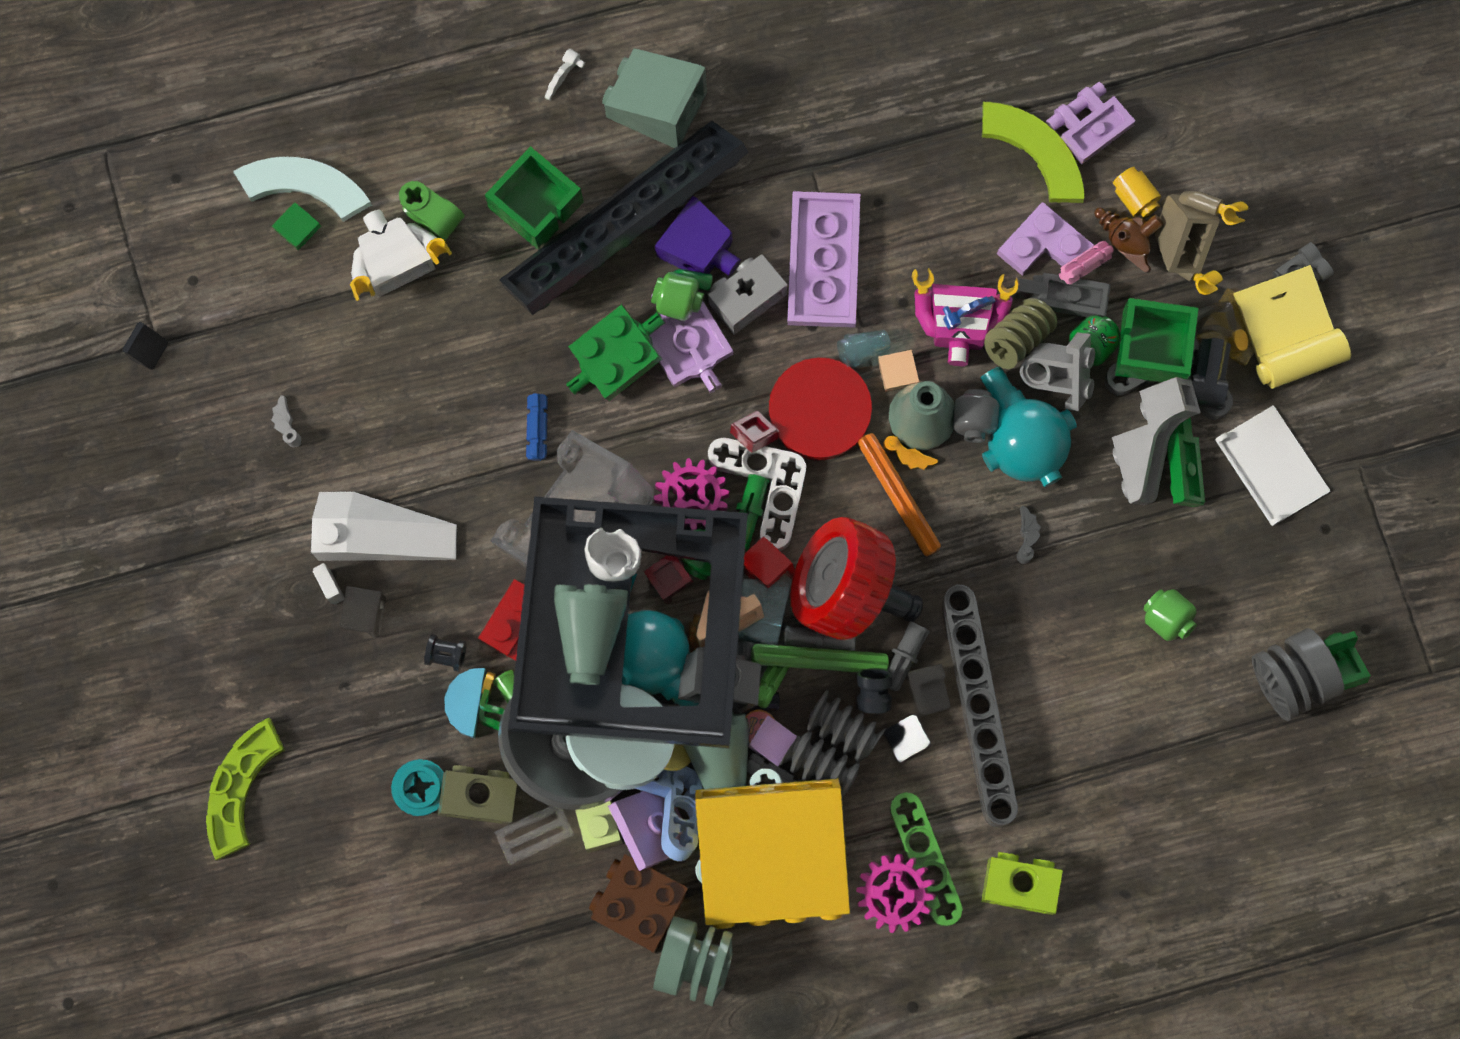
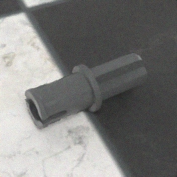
[888,621,930,691]

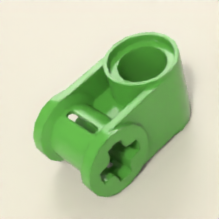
[399,181,465,241]

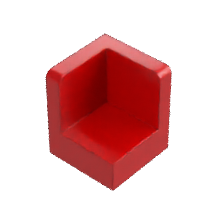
[743,536,795,588]

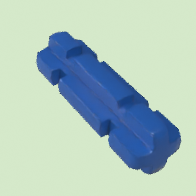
[526,393,548,461]

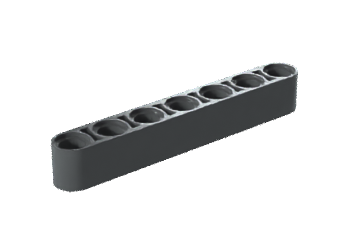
[942,585,1018,828]

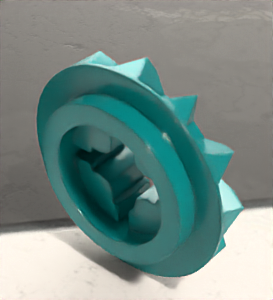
[391,759,444,816]

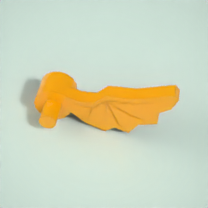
[883,436,938,470]

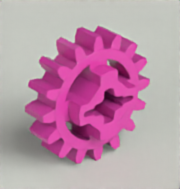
[654,458,729,530]
[856,854,936,933]

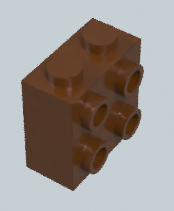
[589,854,689,954]

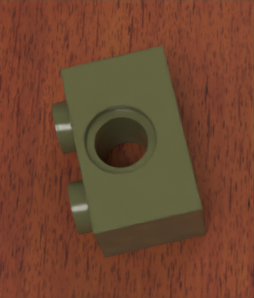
[438,765,517,825]

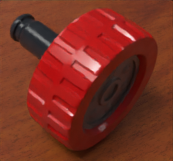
[790,517,923,640]

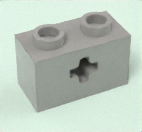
[708,254,787,335]

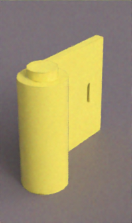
[1233,265,1351,389]

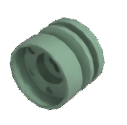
[653,916,733,1006]

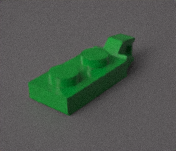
[1167,417,1205,507]

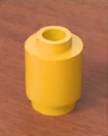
[1113,166,1162,218]

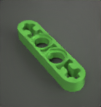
[890,792,962,927]

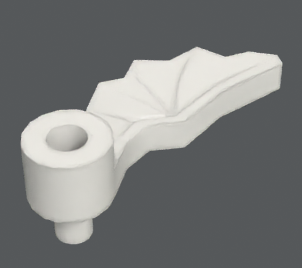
[545,48,585,100]

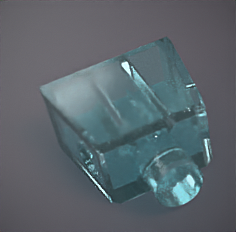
[738,579,791,645]

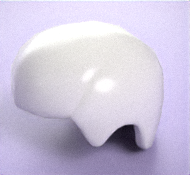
[585,528,641,582]

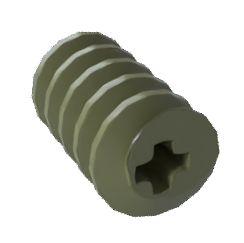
[984,298,1057,370]

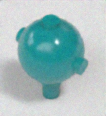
[980,367,1077,487]
[622,610,699,706]

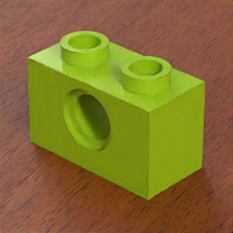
[981,852,1063,915]

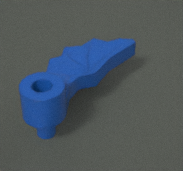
[942,296,996,330]

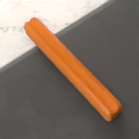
[858,433,941,556]

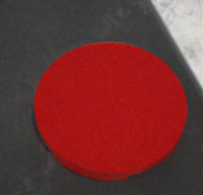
[769,358,872,460]

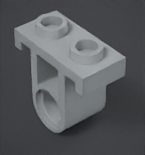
[1020,332,1095,411]

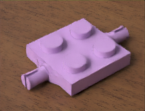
[650,294,733,393]

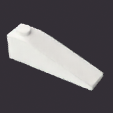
[311,492,457,561]

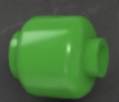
[651,272,704,321]
[1143,589,1197,641]

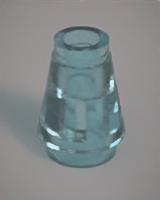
[837,330,891,367]

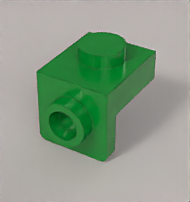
[1323,631,1371,690]

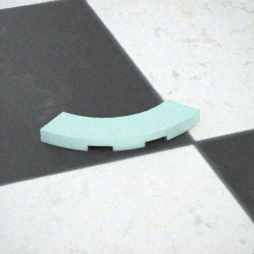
[233,157,372,222]

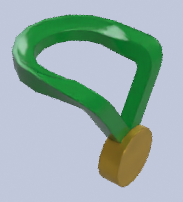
[479,672,505,730]

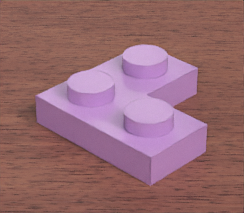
[997,202,1094,276]

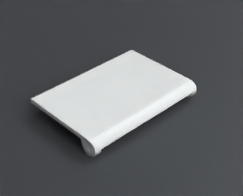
[1215,405,1330,526]

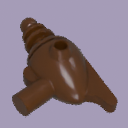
[1094,207,1164,273]

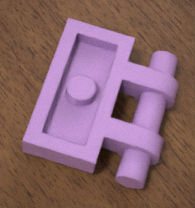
[1046,82,1135,165]

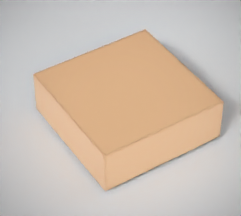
[878,350,919,392]

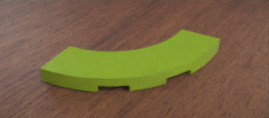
[982,102,1084,203]
[206,718,285,861]

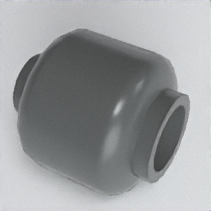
[953,389,999,443]

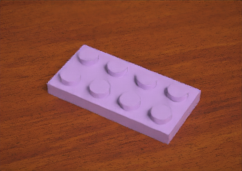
[787,191,860,328]

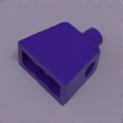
[655,196,741,276]

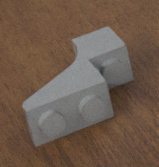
[1112,377,1200,505]

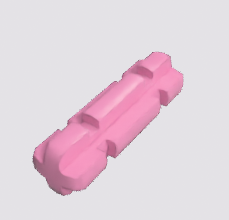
[1059,241,1114,284]

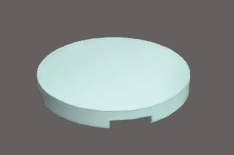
[566,684,674,790]

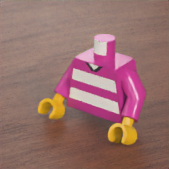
[912,268,1019,366]

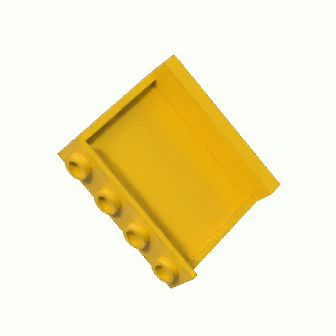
[695,779,850,929]

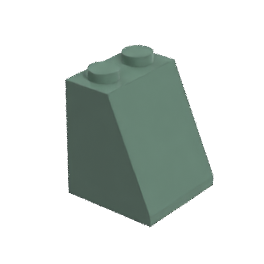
[602,48,707,148]

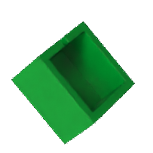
[485,146,584,250]
[1115,298,1199,382]

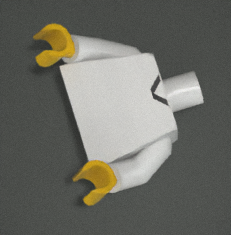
[350,210,452,301]

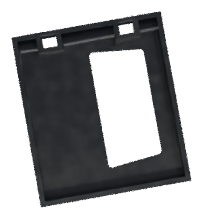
[508,496,748,749]

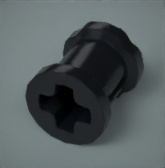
[424,634,466,672]

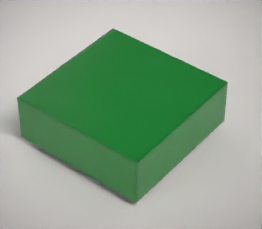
[272,202,321,251]

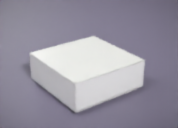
[313,563,345,605]

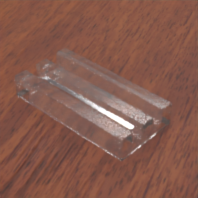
[495,806,574,865]

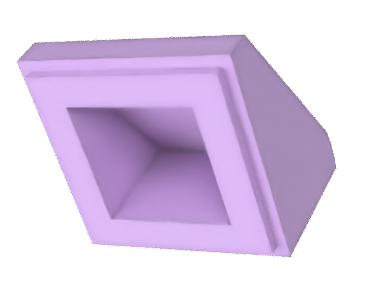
[749,716,797,766]

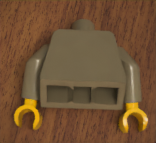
[1155,191,1248,295]

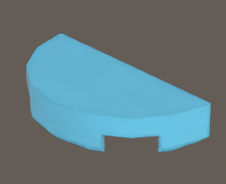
[444,668,486,738]

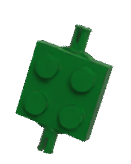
[566,304,666,401]

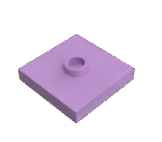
[608,791,683,871]

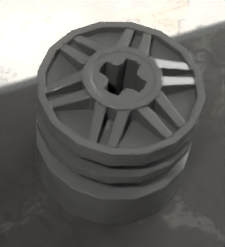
[1252,628,1344,722]

